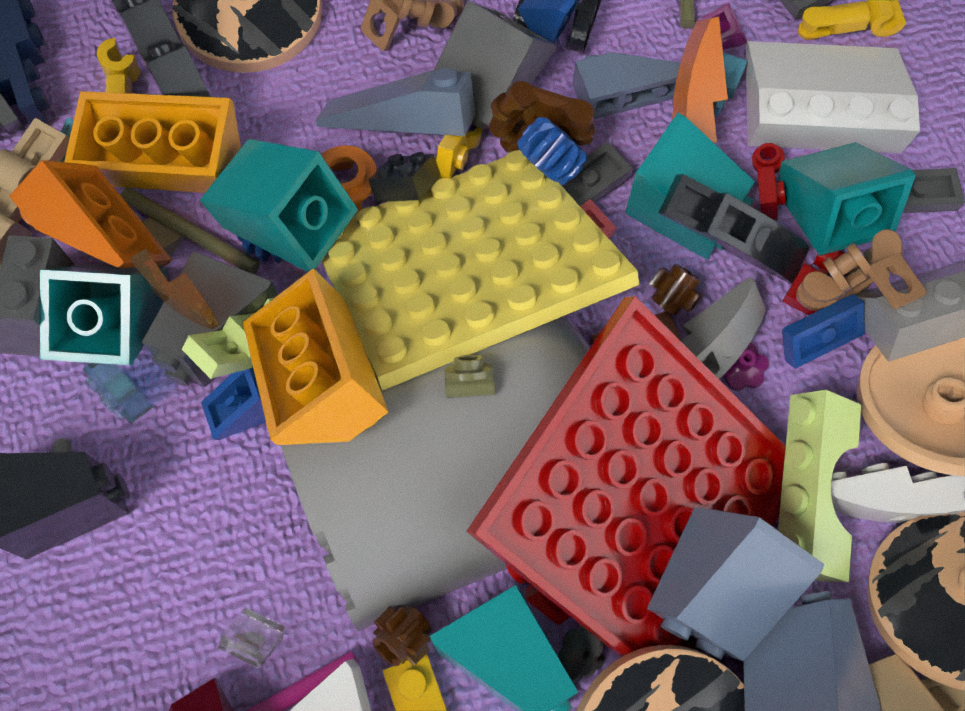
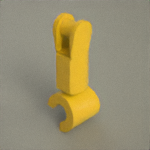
[798,0,906,40]
[97,38,140,94]

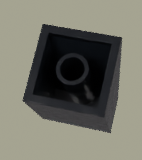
[0,452,130,559]

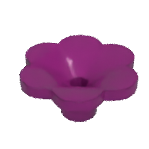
[722,342,769,391]

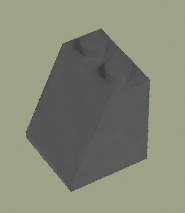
[434,0,557,129]
[0,235,75,356]
[142,251,278,387]

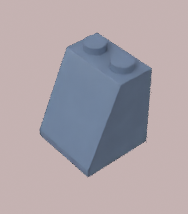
[647,507,824,661]
[744,591,882,711]

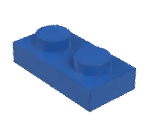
[782,294,865,369]

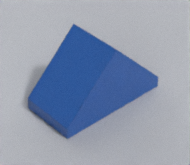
[518,0,579,44]
[201,367,266,440]

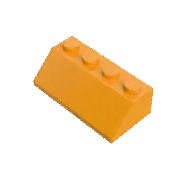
[64,91,241,193]
[243,268,389,445]

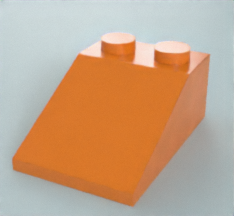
[9,160,172,268]

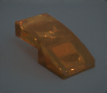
[129,249,220,330]

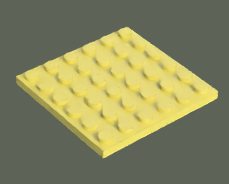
[321,150,639,391]

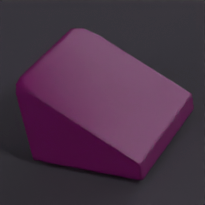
[695,2,747,50]

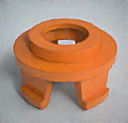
[321,145,377,214]

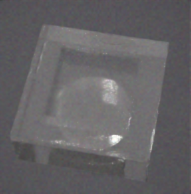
[218,607,286,669]

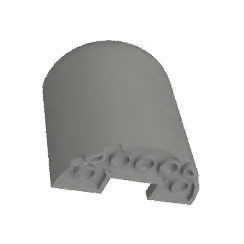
[281,317,590,631]

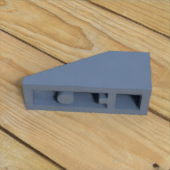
[572,52,680,119]

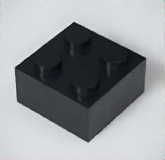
[368,152,441,202]

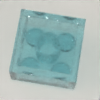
[82,363,153,424]

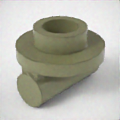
[445,355,495,398]

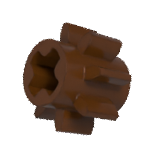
[649,263,703,315]
[373,606,431,666]

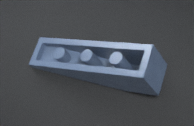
[315,68,476,136]

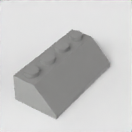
[855,260,965,362]

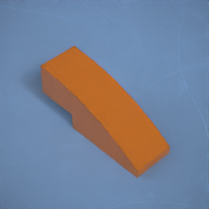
[672,17,728,143]

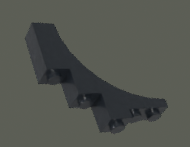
[109,0,211,97]

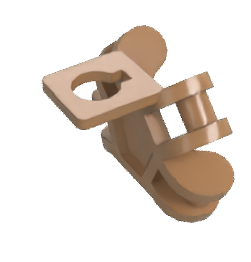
[361,0,465,51]
[796,230,927,311]

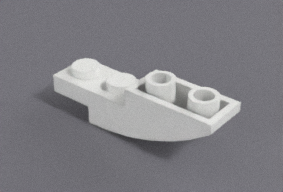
[831,463,965,523]

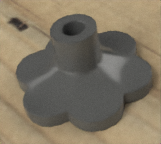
[557,625,605,683]

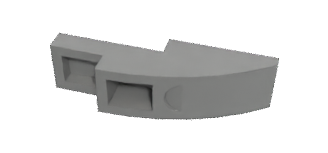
[681,277,766,379]

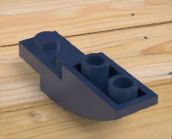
[0,0,50,126]

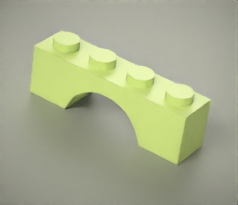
[778,389,861,582]

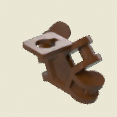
[489,81,595,153]

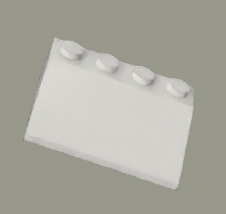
[746,41,920,153]

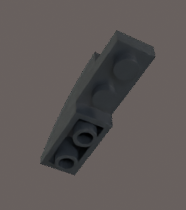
[658,174,810,284]

